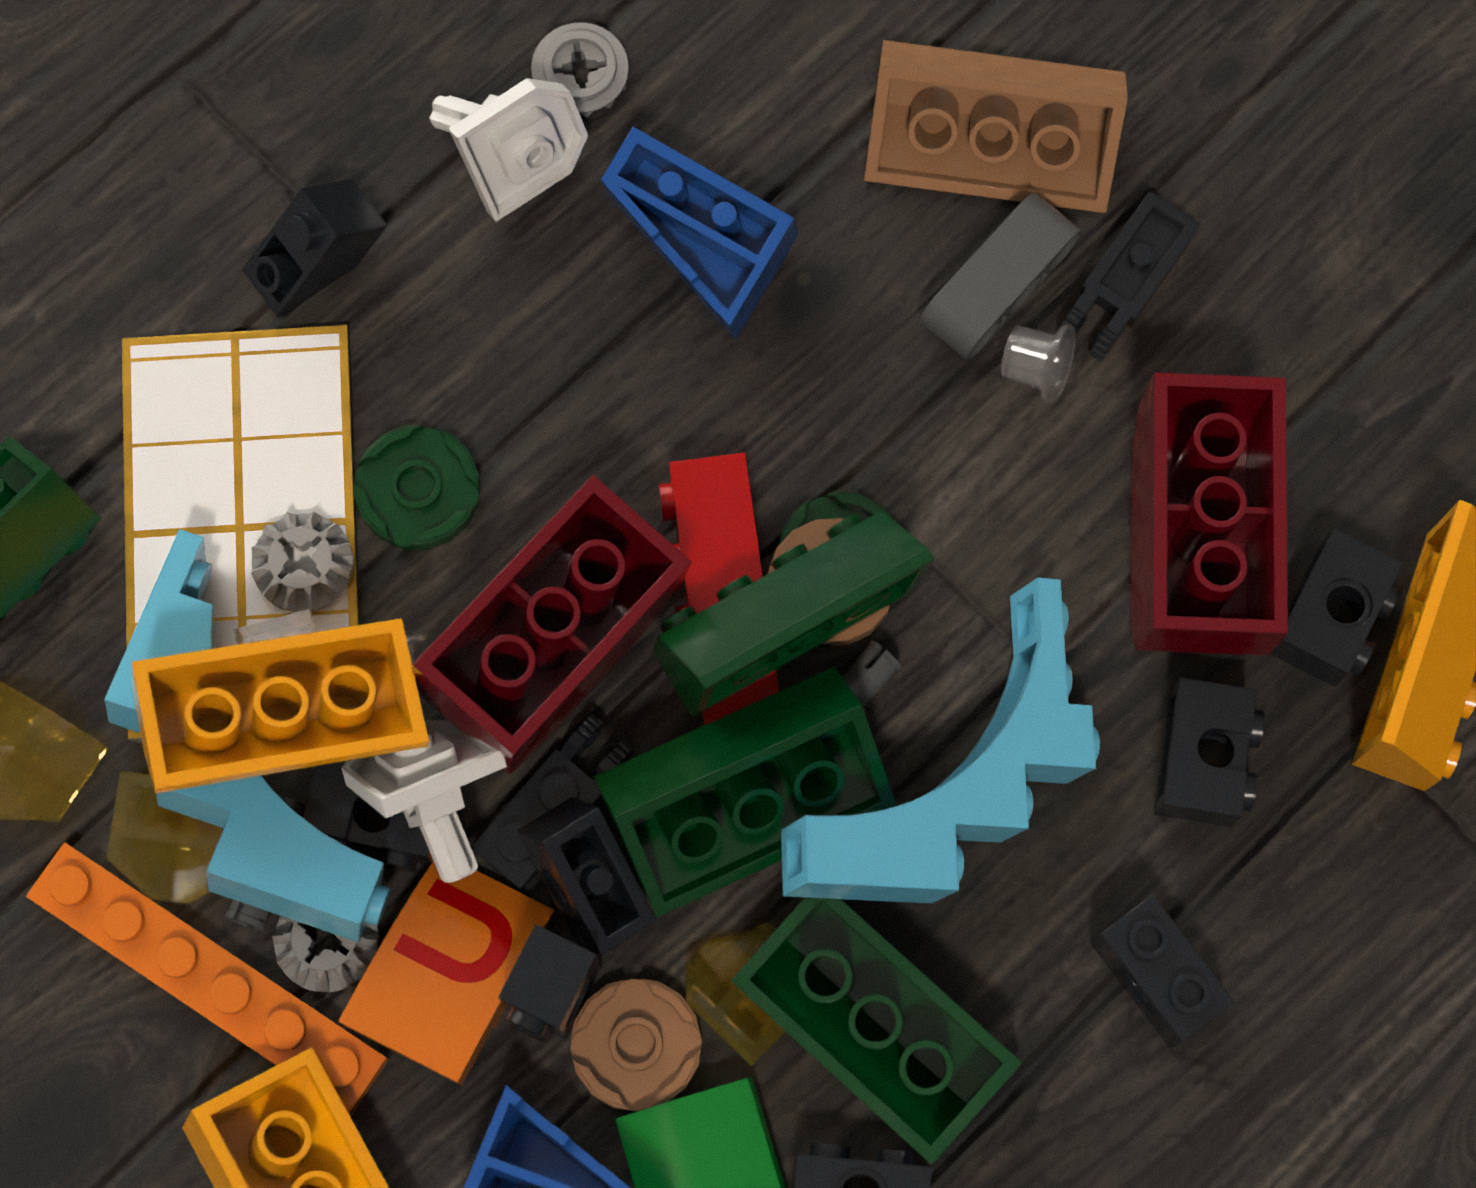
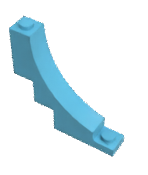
[104,529,391,942]

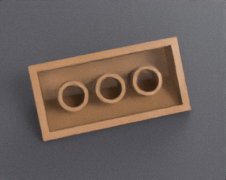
[864,40,1128,213]

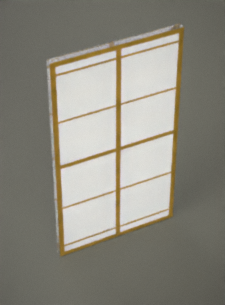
[122,324,359,743]

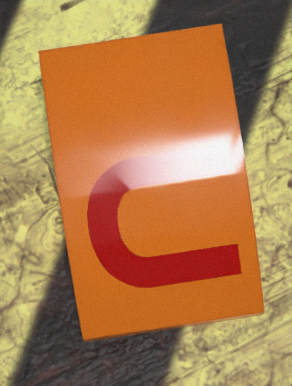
[339,861,555,1086]

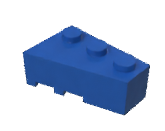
[601,127,799,340]
[464,1085,630,1188]

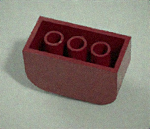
[1130,373,1288,656]
[412,475,692,774]

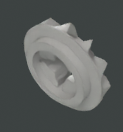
[531,23,628,118]
[251,511,354,612]
[272,916,379,993]

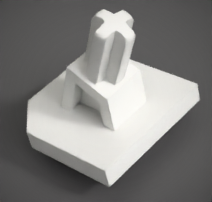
[429,78,588,222]
[342,720,507,883]

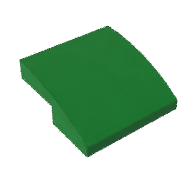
[615,1077,785,1188]

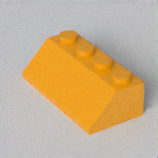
[1352,500,1476,791]
[132,618,429,794]
[182,1047,389,1188]

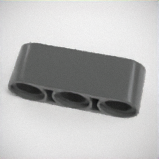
[919,192,1082,361]

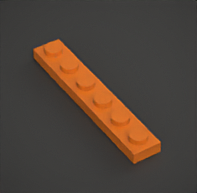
[26,842,389,1116]

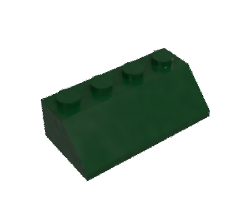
[0,436,101,619]
[653,511,934,718]
[594,666,897,918]
[731,897,1022,1165]

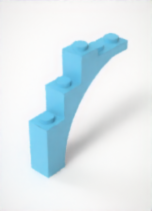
[781,577,1100,904]

